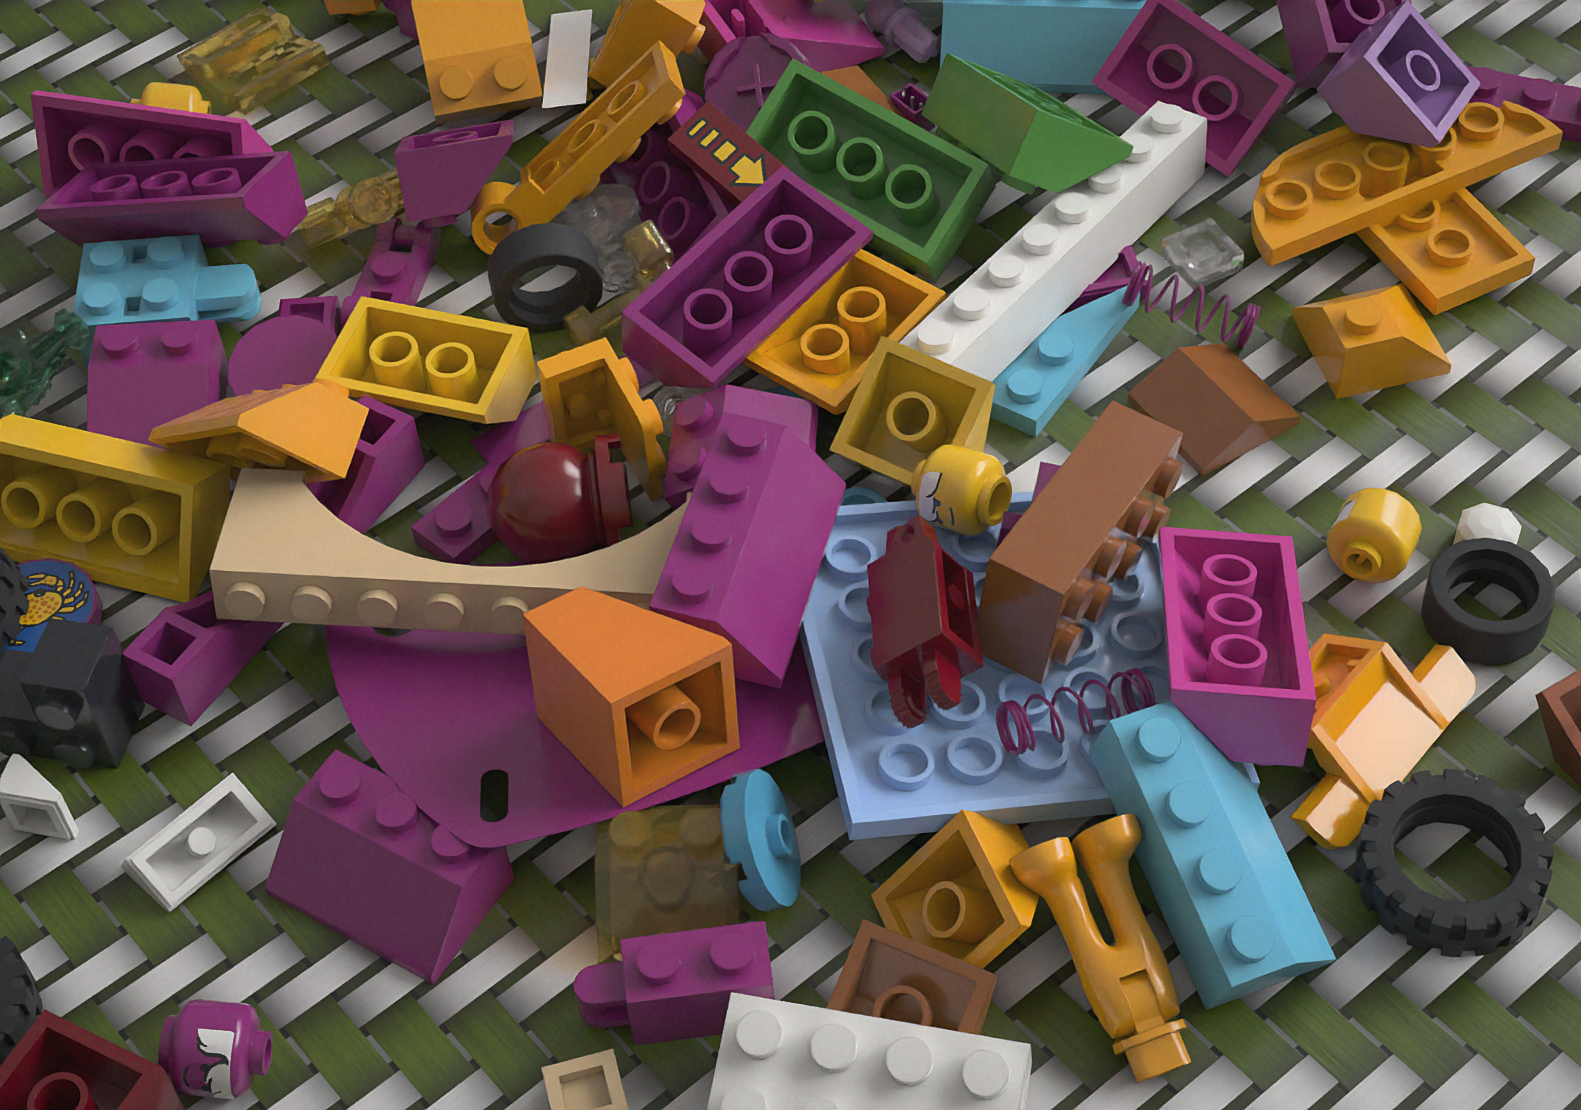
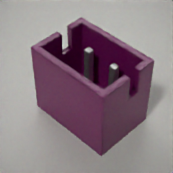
[890,83,935,131]

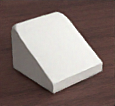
[0,753,79,840]

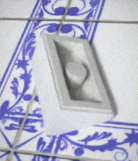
[121,773,276,913]

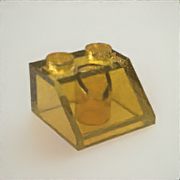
[594,804,743,964]

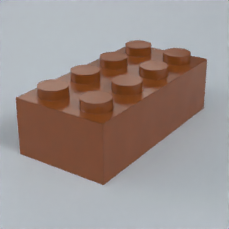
[977,400,1184,685]

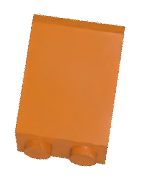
[522,586,740,808]

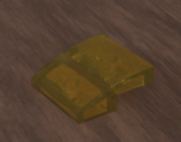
[177,6,330,115]

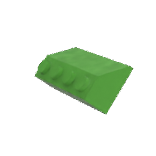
[921,53,1134,195]

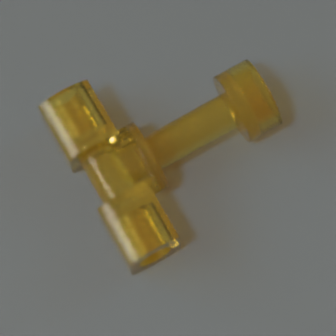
[297,168,404,249]
[562,220,674,347]

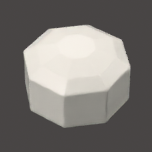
[1453,503,1522,545]

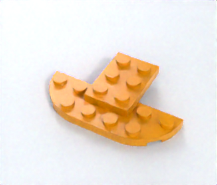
[1251,100,1563,316]

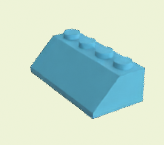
[940,0,1147,95]
[1088,700,1336,1010]

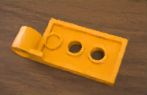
[470,40,685,255]

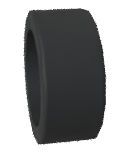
[488,223,603,333]
[1421,537,1556,665]

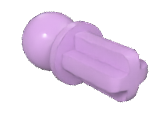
[865,0,940,63]

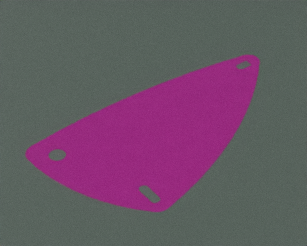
[326,560,825,848]

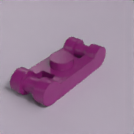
[340,216,441,329]

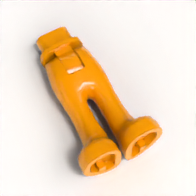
[1009,813,1192,1083]

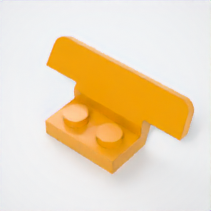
[1290,633,1476,850]

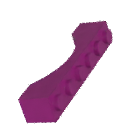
[122,395,425,726]

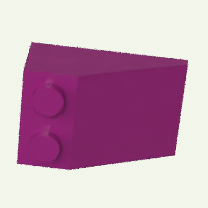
[87,320,228,450]

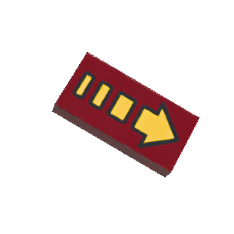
[668,101,792,206]

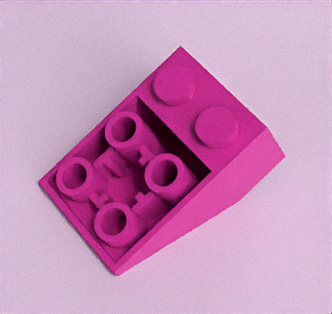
[697,0,885,73]

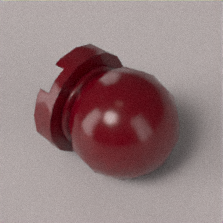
[486,432,634,565]

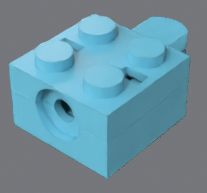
[71,234,262,370]

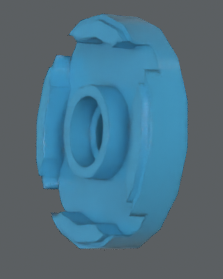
[720,768,801,912]

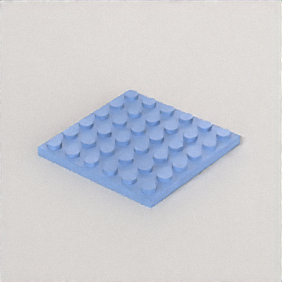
[799,491,1260,840]

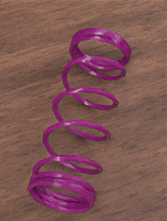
[1122,261,1261,350]
[996,668,1155,756]

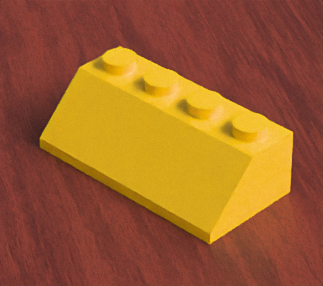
[0,414,231,603]

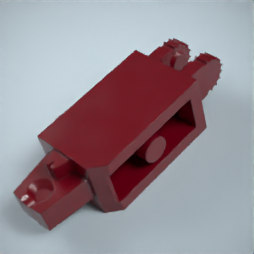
[866,515,983,729]

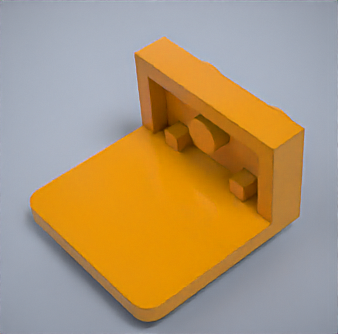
[537,337,667,501]

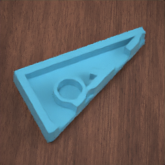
[990,286,1140,438]

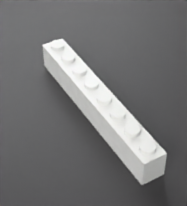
[899,101,1207,382]

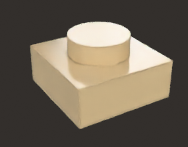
[541,1049,629,1110]

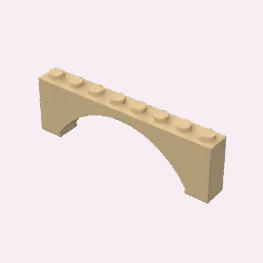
[209,468,692,635]

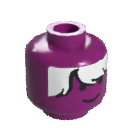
[158,999,273,1099]

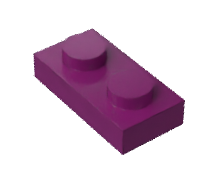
[411,454,507,565]

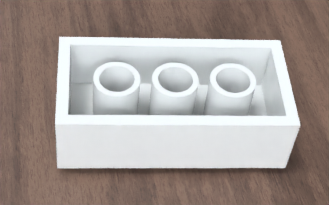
[707,992,1032,1110]

